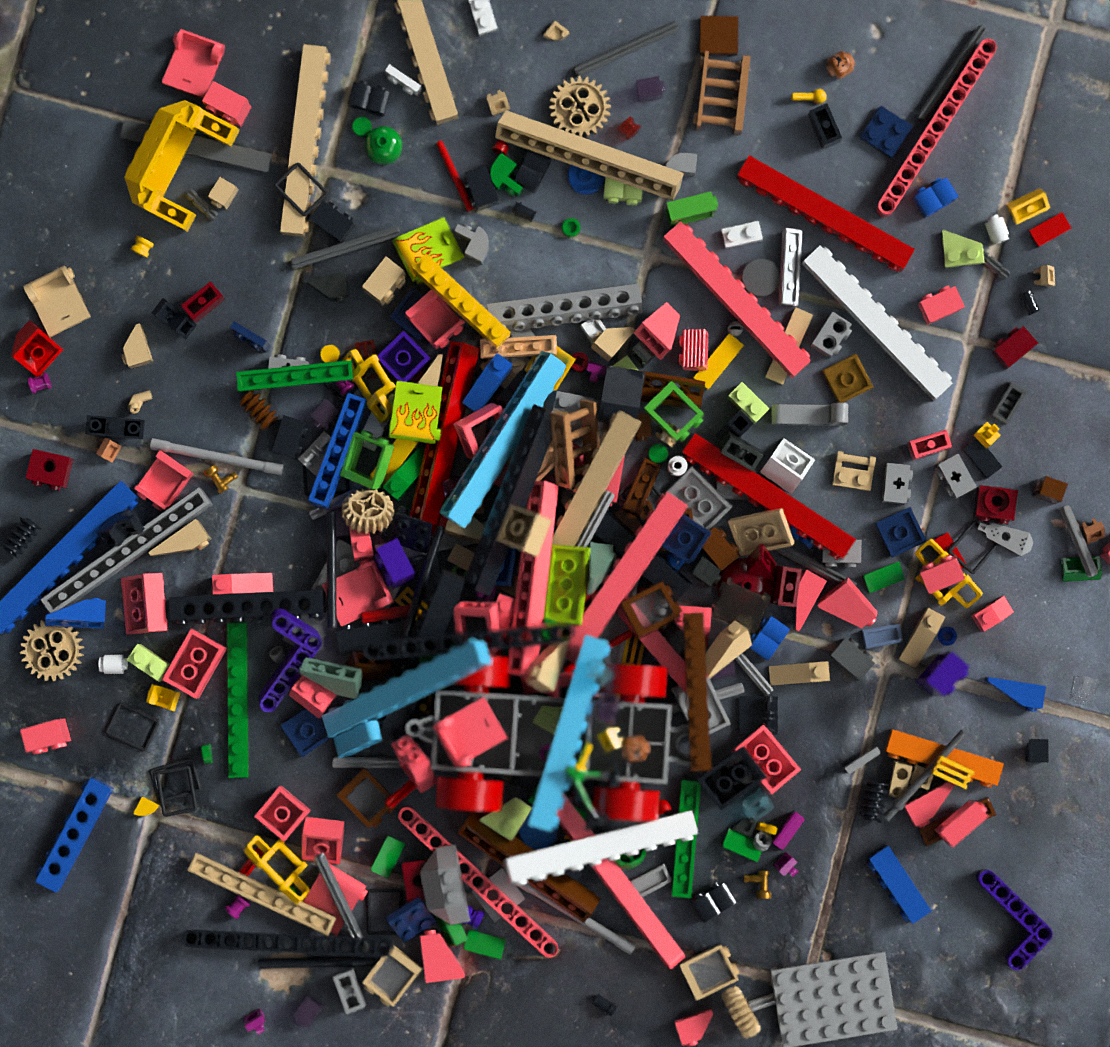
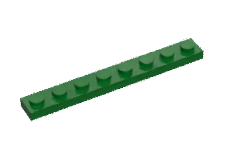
[227,623,249,778]

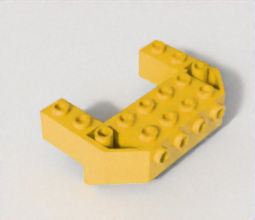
[124,100,240,232]

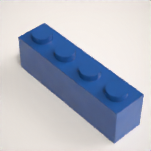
[867,845,932,924]

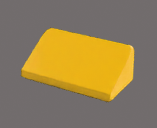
[1006,188,1050,225]

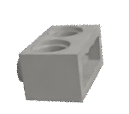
[811,312,852,358]

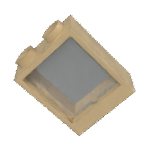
[679,943,740,1000]
[363,945,423,1006]

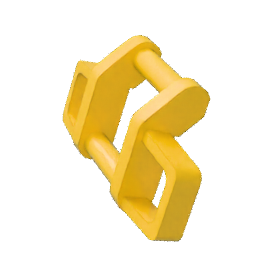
[342,349,396,423]
[915,539,983,608]
[243,836,310,904]

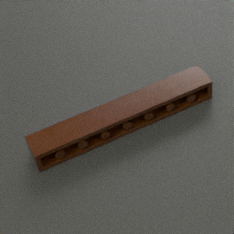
[682,613,711,771]
[458,810,601,923]

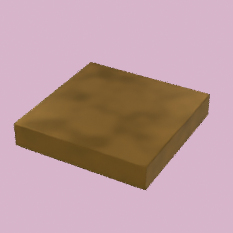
[822,354,874,403]

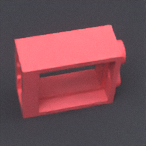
[454,403,504,459]
[454,601,499,656]
[392,734,437,794]
[934,800,988,847]

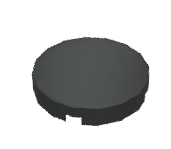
[742,259,780,297]

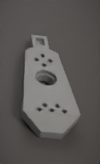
[977,522,1033,556]

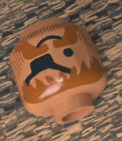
[826,51,855,79]
[621,735,650,762]

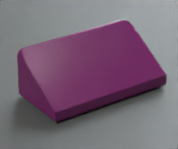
[772,811,805,850]

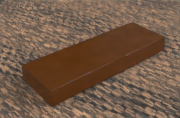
[622,458,662,517]

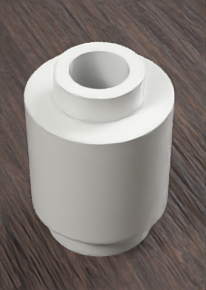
[985,215,1009,245]
[667,456,687,477]
[99,654,128,674]

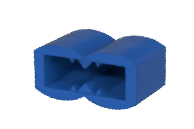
[912,177,959,219]
[749,616,790,661]

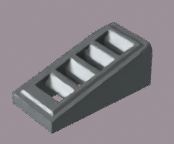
[991,381,1027,425]

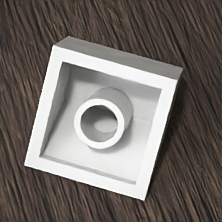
[760,438,815,494]

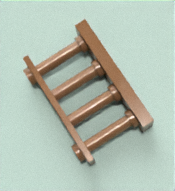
[693,51,751,135]
[550,399,600,489]

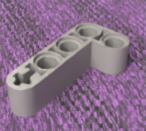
[772,403,848,426]

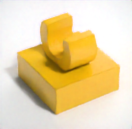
[974,422,1000,449]
[597,728,624,753]

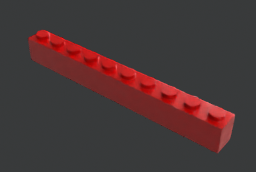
[737,155,915,272]
[410,341,480,534]
[682,433,856,561]

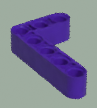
[258,609,322,712]
[976,869,1053,971]

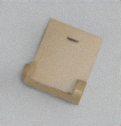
[23,265,91,337]

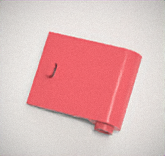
[162,29,225,98]
[322,558,394,626]
[432,697,507,769]
[303,863,368,936]

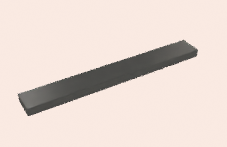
[120,119,272,173]

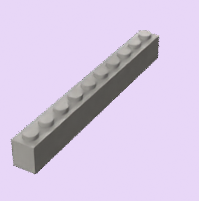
[41,488,213,613]

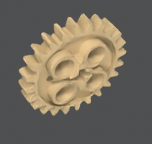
[549,76,611,138]
[20,620,84,681]

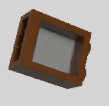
[621,581,682,639]
[337,768,397,828]

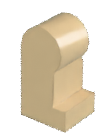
[888,760,913,798]

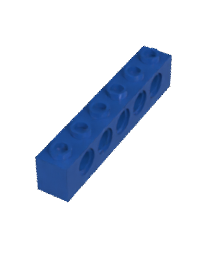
[308,393,367,510]
[35,777,114,892]

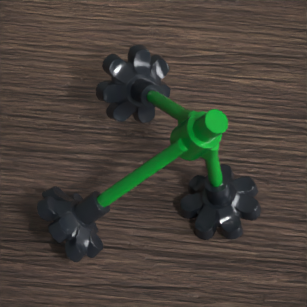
[564,763,620,830]

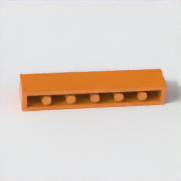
[884,729,1004,788]

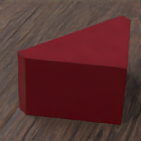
[747,544,776,580]

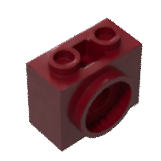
[25,449,74,491]
[973,485,1018,525]
[402,858,429,902]

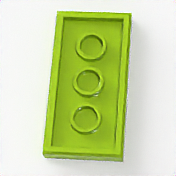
[543,544,591,625]

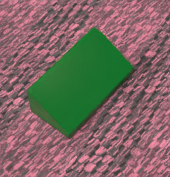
[1061,556,1103,582]
[862,561,905,594]
[721,828,764,862]
[370,835,405,878]
[433,914,468,948]
[464,929,506,959]

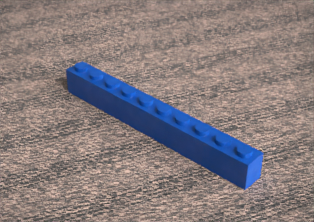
[0,481,140,634]

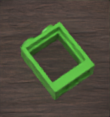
[665,191,718,228]
[643,381,704,443]
[340,430,395,489]

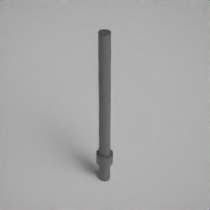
[884,730,967,821]

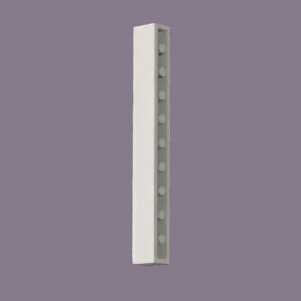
[802,245,953,401]
[503,811,698,886]

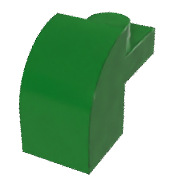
[491,153,523,197]

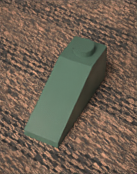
[587,542,616,595]
[300,657,362,699]

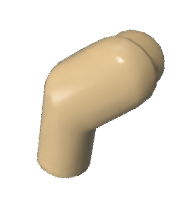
[128,390,152,414]

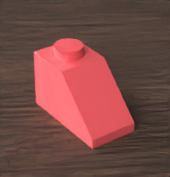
[971,596,1014,632]
[674,1008,713,1047]

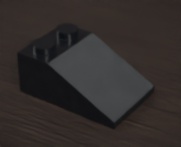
[598,365,645,425]
[697,746,767,810]

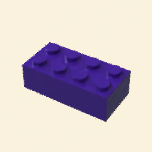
[916,651,970,696]

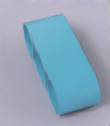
[333,721,382,758]

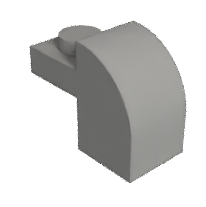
[666,153,697,194]
[454,224,489,264]

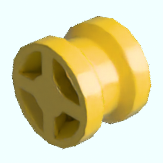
[130,236,154,258]

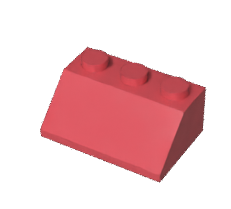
[121,573,168,635]
[731,725,801,795]

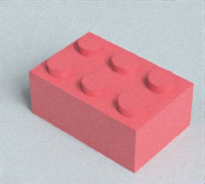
[162,629,227,699]

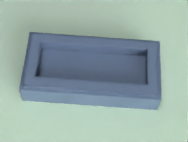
[861,623,903,649]

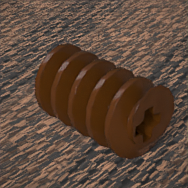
[239,390,280,430]

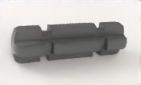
[186,190,218,221]
[983,249,1010,280]

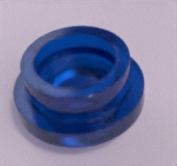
[937,626,957,646]

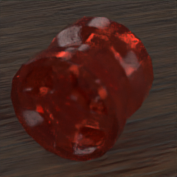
[618,116,642,141]

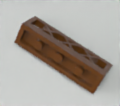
[631,369,705,410]

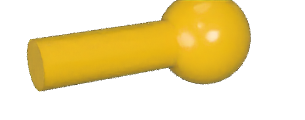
[791,89,826,104]
[574,742,593,771]

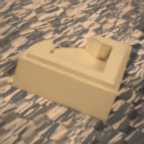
[543,21,570,41]

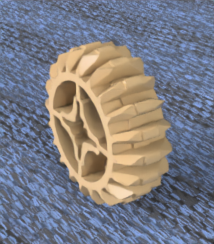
[342,488,394,534]
[722,986,760,1039]

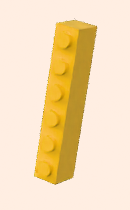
[412,254,511,350]

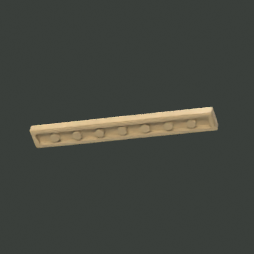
[187,853,336,936]

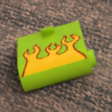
[392,217,465,284]
[389,381,443,444]

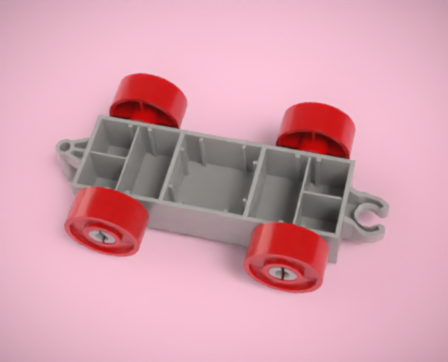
[406,654,690,821]

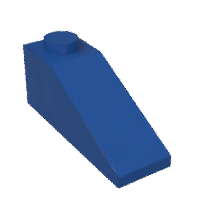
[462,353,512,412]
[45,598,106,629]
[985,677,1046,712]

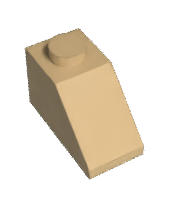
[122,323,153,369]
[591,327,636,362]

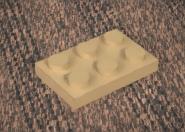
[728,508,794,556]

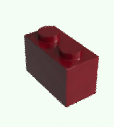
[181,281,225,323]
[991,326,1038,370]
[771,566,802,607]

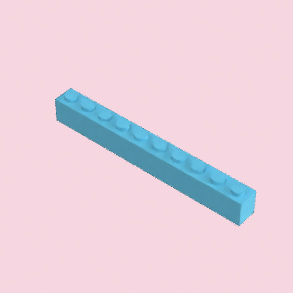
[439,351,567,528]
[528,635,610,832]
[322,639,492,738]

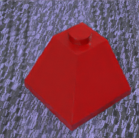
[11,320,64,377]

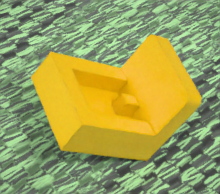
[146,684,180,711]

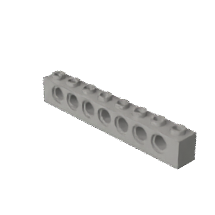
[487,284,642,331]

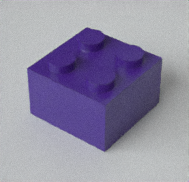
[377,331,431,382]
[374,538,415,590]

